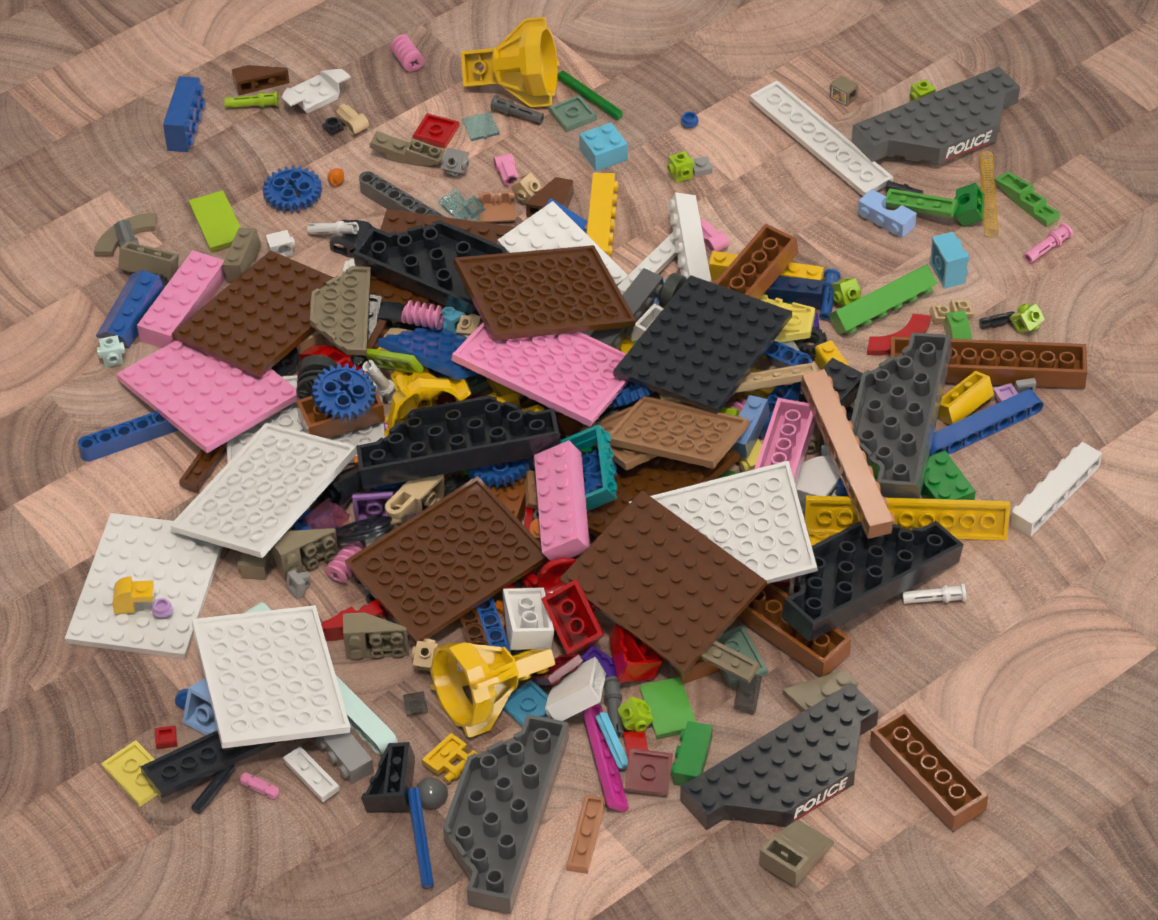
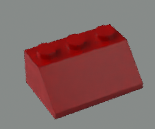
[541,579,604,654]

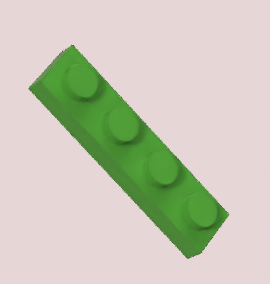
[886,188,959,218]

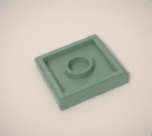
[549,95,597,132]

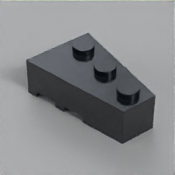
[361,742,415,813]

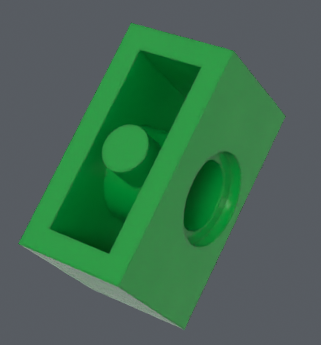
[954,182,984,227]

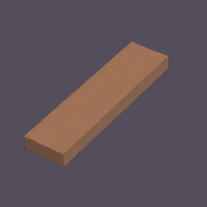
[566,795,606,874]

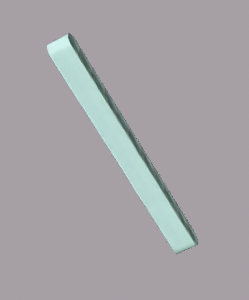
[244,602,398,756]

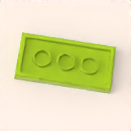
[188,190,241,252]

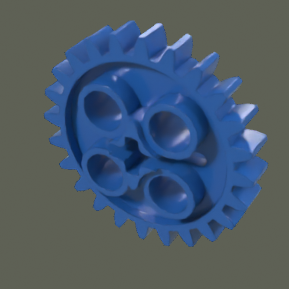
[262,165,322,213]
[312,363,376,422]
[607,382,655,408]
[581,449,617,495]
[467,458,532,488]

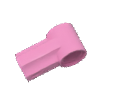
[493,153,519,187]
[700,220,729,254]

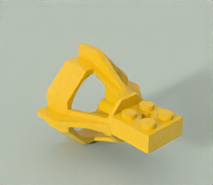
[461,17,560,108]
[384,365,471,437]
[430,643,555,737]

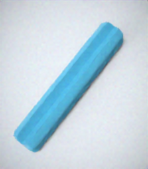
[596,712,628,770]

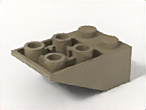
[271,528,338,581]
[343,613,409,659]
[759,819,834,887]

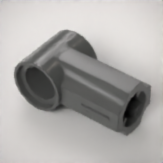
[114,220,139,248]

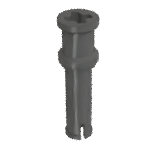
[490,95,544,124]
[603,676,623,738]

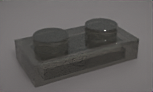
[733,674,762,715]

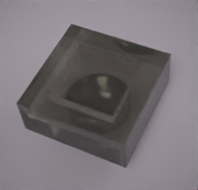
[403,691,428,717]

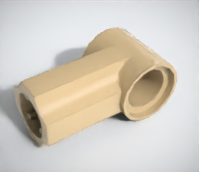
[336,104,369,135]

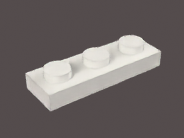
[283,746,340,802]

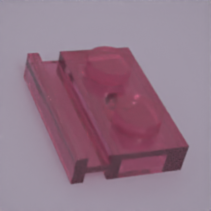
[303,498,350,530]

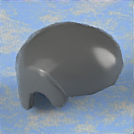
[416,777,448,810]

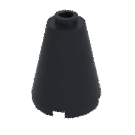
[316,465,363,512]

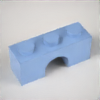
[858,189,917,238]

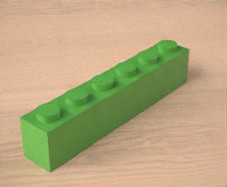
[829,264,938,335]

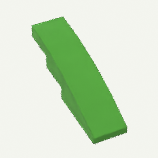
[995,171,1060,226]

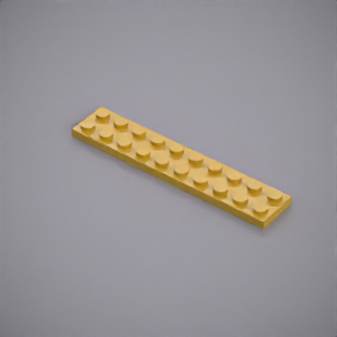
[804,495,1010,540]

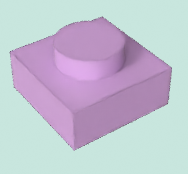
[993,383,1018,402]

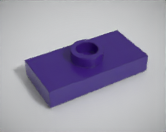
[581,645,617,678]

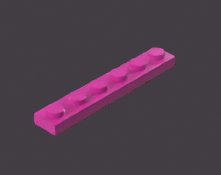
[583,704,629,813]

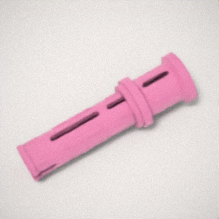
[1023,223,1073,263]

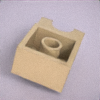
[385,474,445,533]

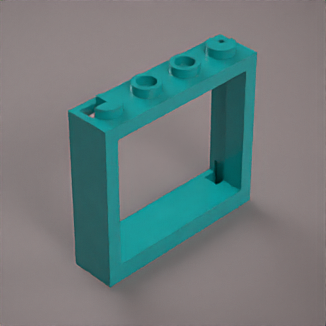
[560,424,617,511]

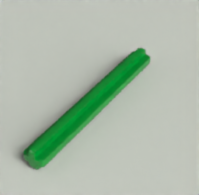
[558,70,623,120]

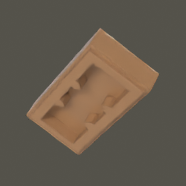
[524,470,538,510]

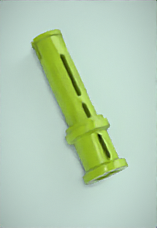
[224,91,279,109]

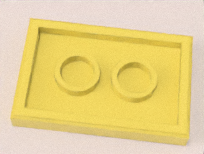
[101,740,158,807]

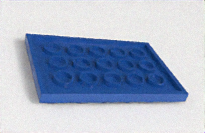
[378,327,480,380]

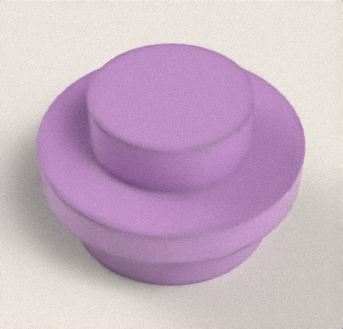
[152,598,173,618]

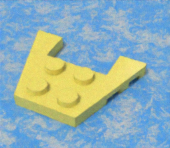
[760,294,815,342]

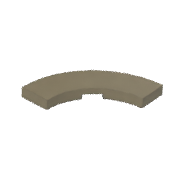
[94,213,157,256]

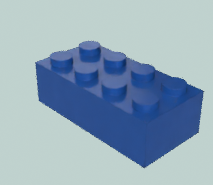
[163,76,206,152]

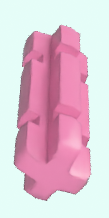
[240,772,279,799]

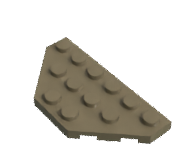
[310,266,371,356]

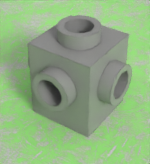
[442,148,469,176]

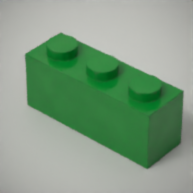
[670,721,713,786]

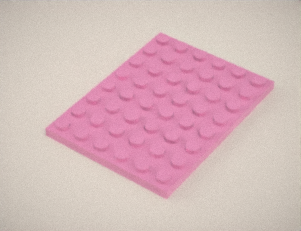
[451,322,628,427]
[116,341,299,453]

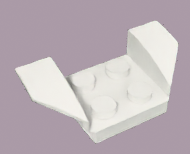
[281,69,351,114]

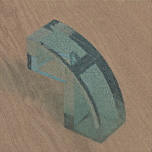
[438,188,486,221]

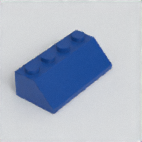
[96,270,164,349]

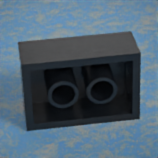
[799,358,862,410]

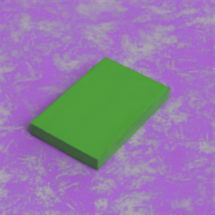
[640,677,696,739]

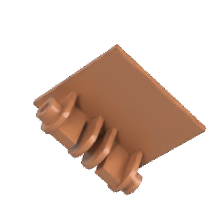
[478,190,516,223]

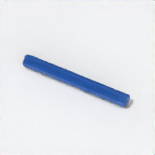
[408,787,434,889]

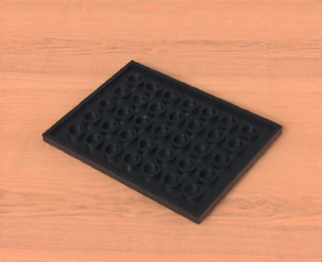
[613,275,792,414]

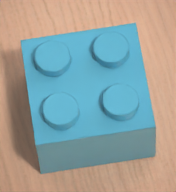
[579,122,628,171]
[930,232,969,289]

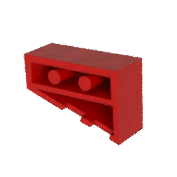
[609,623,662,683]

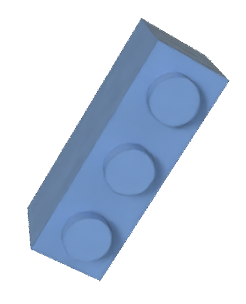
[730,395,770,459]

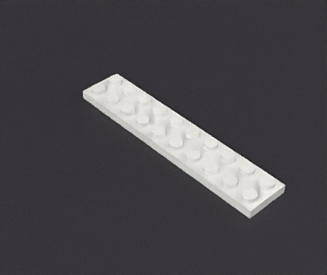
[749,81,893,196]

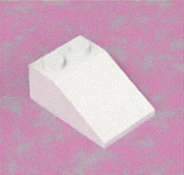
[503,588,554,650]

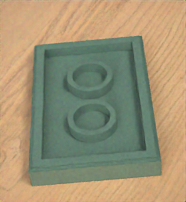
[716,625,768,688]

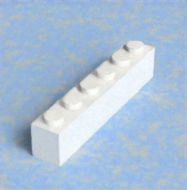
[668,192,711,282]
[1011,442,1102,537]

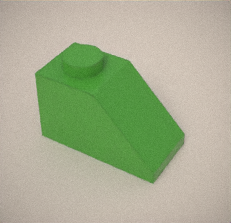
[944,310,972,339]

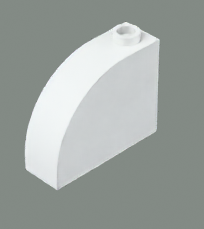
[796,455,841,500]
[545,657,606,721]

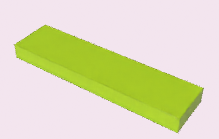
[364,348,424,373]

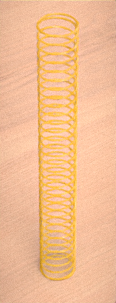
[979,151,999,237]

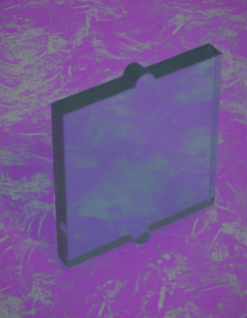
[462,112,500,141]

